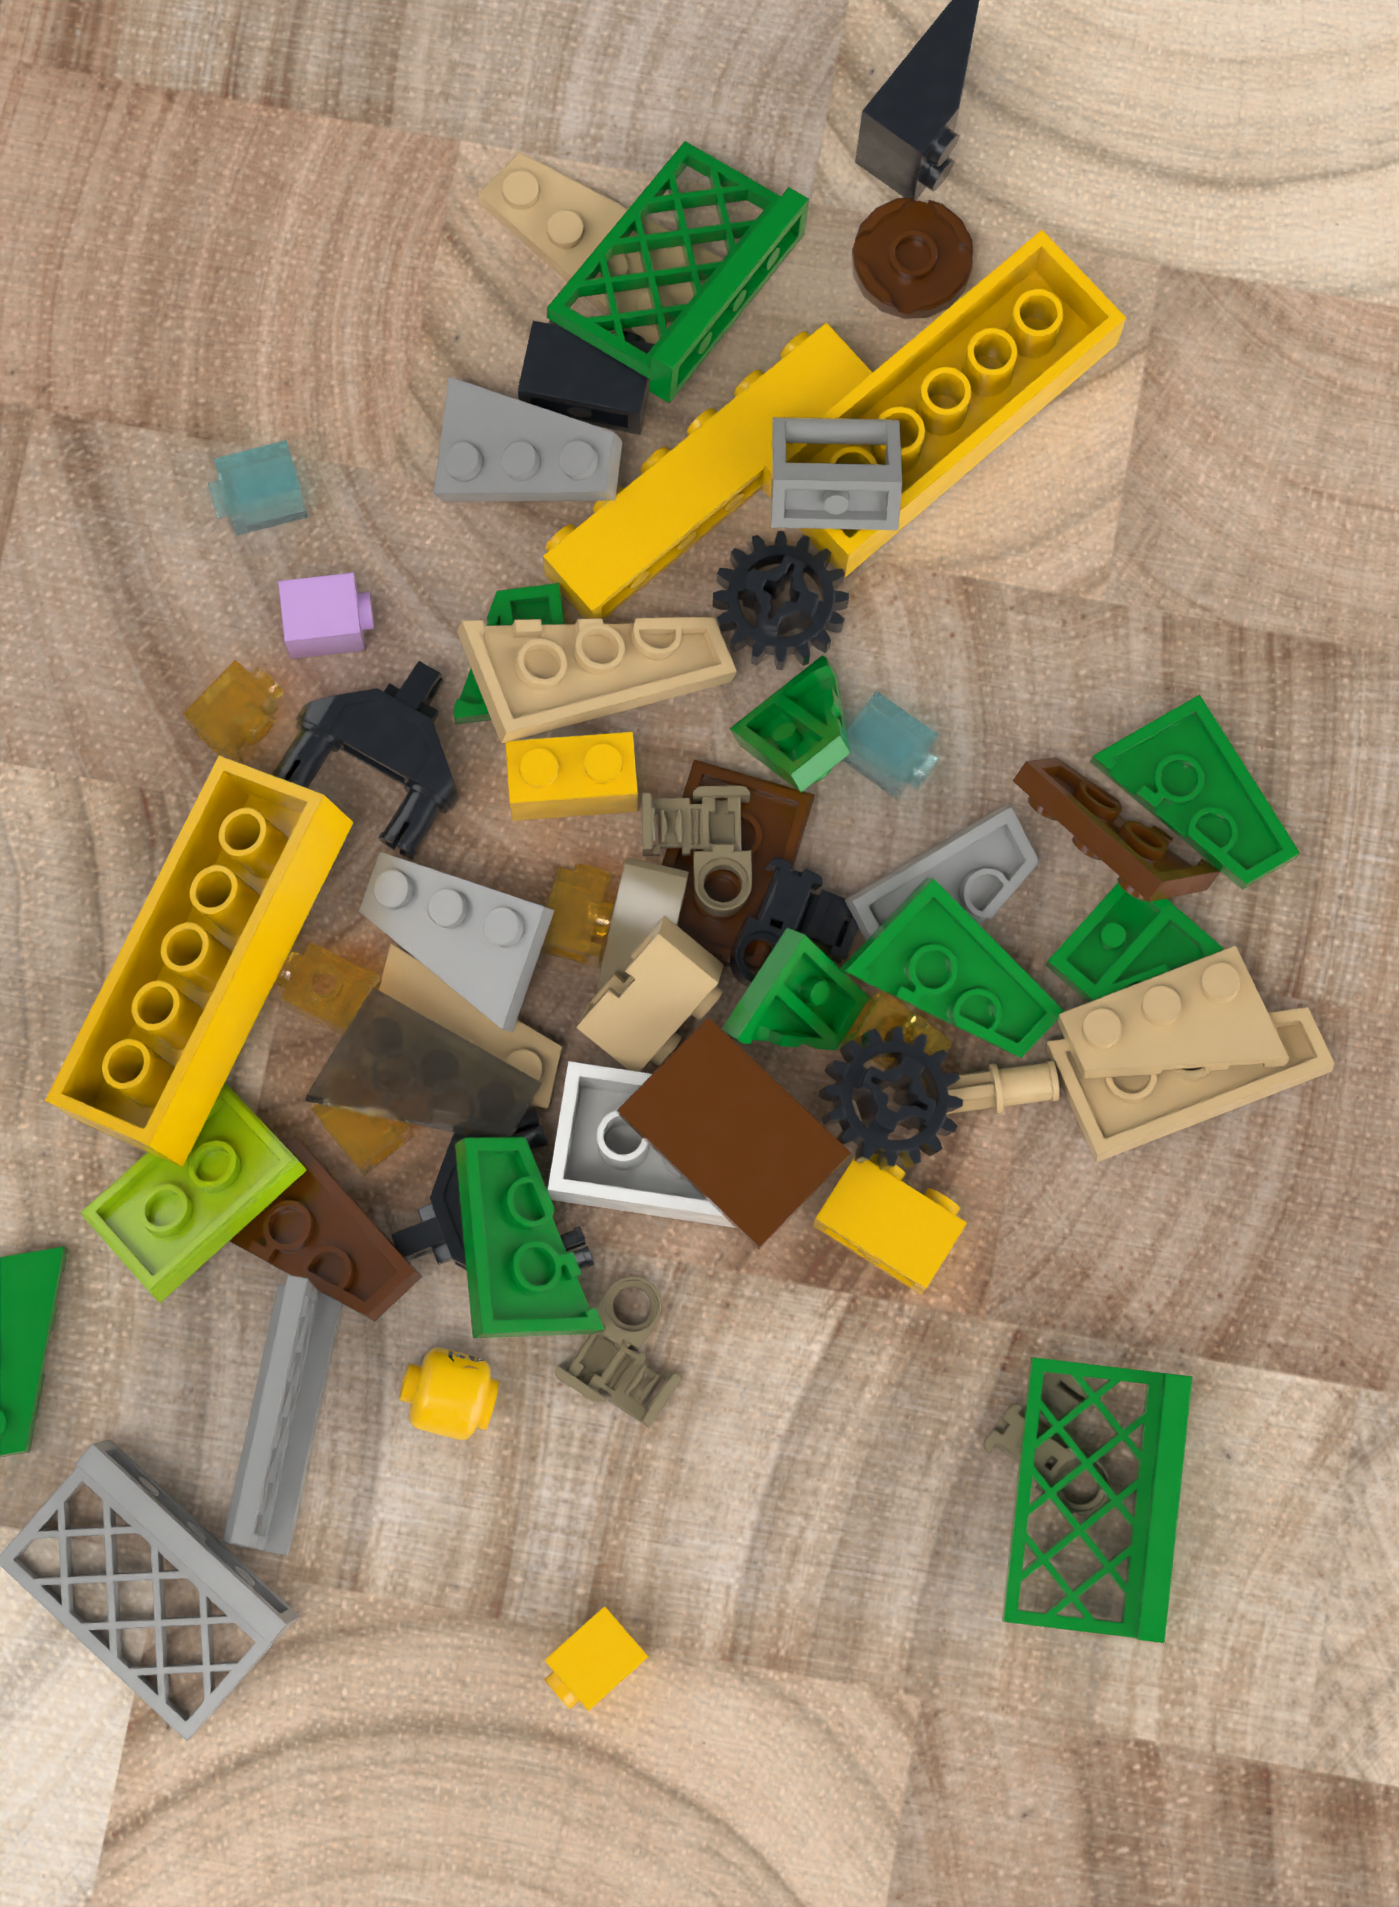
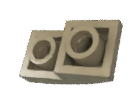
[597,857,689,990]

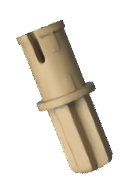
[946,1061,1060,1115]

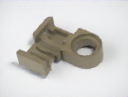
[642,786,752,917]
[555,1276,683,1428]
[983,1372,1111,1515]

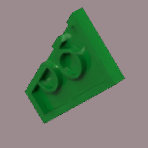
[1090,694,1300,890]
[839,877,1065,1058]
[455,1137,604,1338]
[0,1247,68,1458]

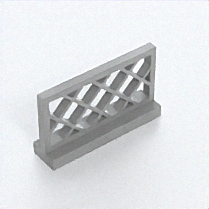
[222,1275,343,1556]
[0,1439,301,1741]

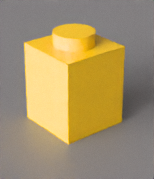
[544,1606,648,1711]

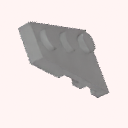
[433,377,622,502]
[845,806,1040,1012]
[359,851,554,1032]

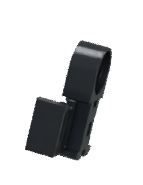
[730,858,858,987]

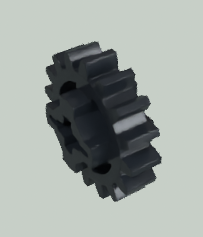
[712,531,849,670]
[819,1026,963,1170]

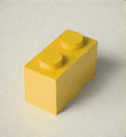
[505,732,638,821]
[813,1153,967,1295]

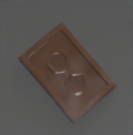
[662,759,815,975]
[617,1017,851,1250]

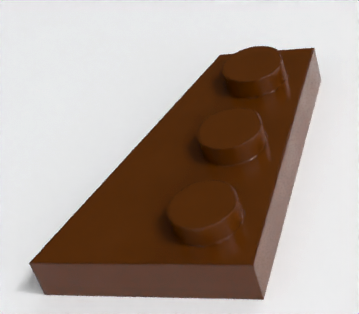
[1013,757,1220,902]
[229,1136,423,1322]

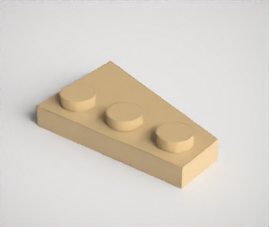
[360,943,563,1112]
[1058,946,1289,1079]

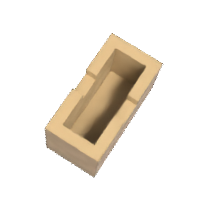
[576,916,724,1072]

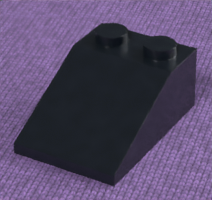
[855,0,980,201]

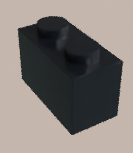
[518,320,655,435]

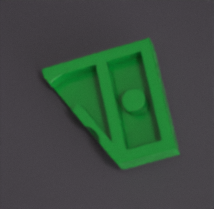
[722,928,870,1050]

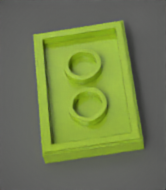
[80,1083,307,1303]

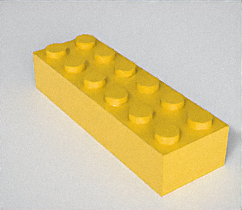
[762,230,1126,578]
[45,756,354,1167]

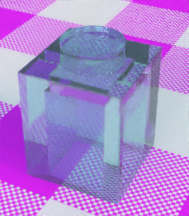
[208,440,308,536]
[842,691,939,799]

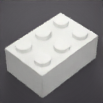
[548,1061,736,1228]

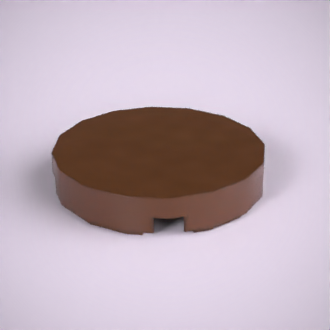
[852,197,973,319]

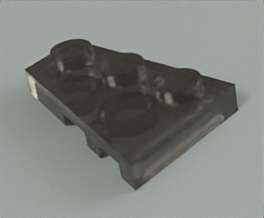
[306,987,542,1138]

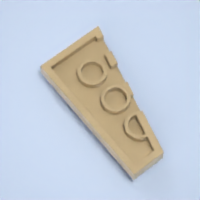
[478,152,723,344]
[457,617,737,744]
[1046,1007,1335,1162]

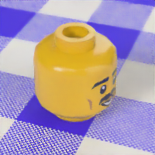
[398,1347,499,1440]

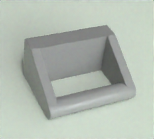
[771,417,902,530]

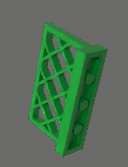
[546,141,809,404]
[1002,1357,1193,1643]

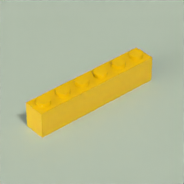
[543,323,873,620]

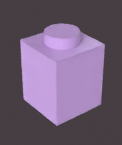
[278,572,374,659]

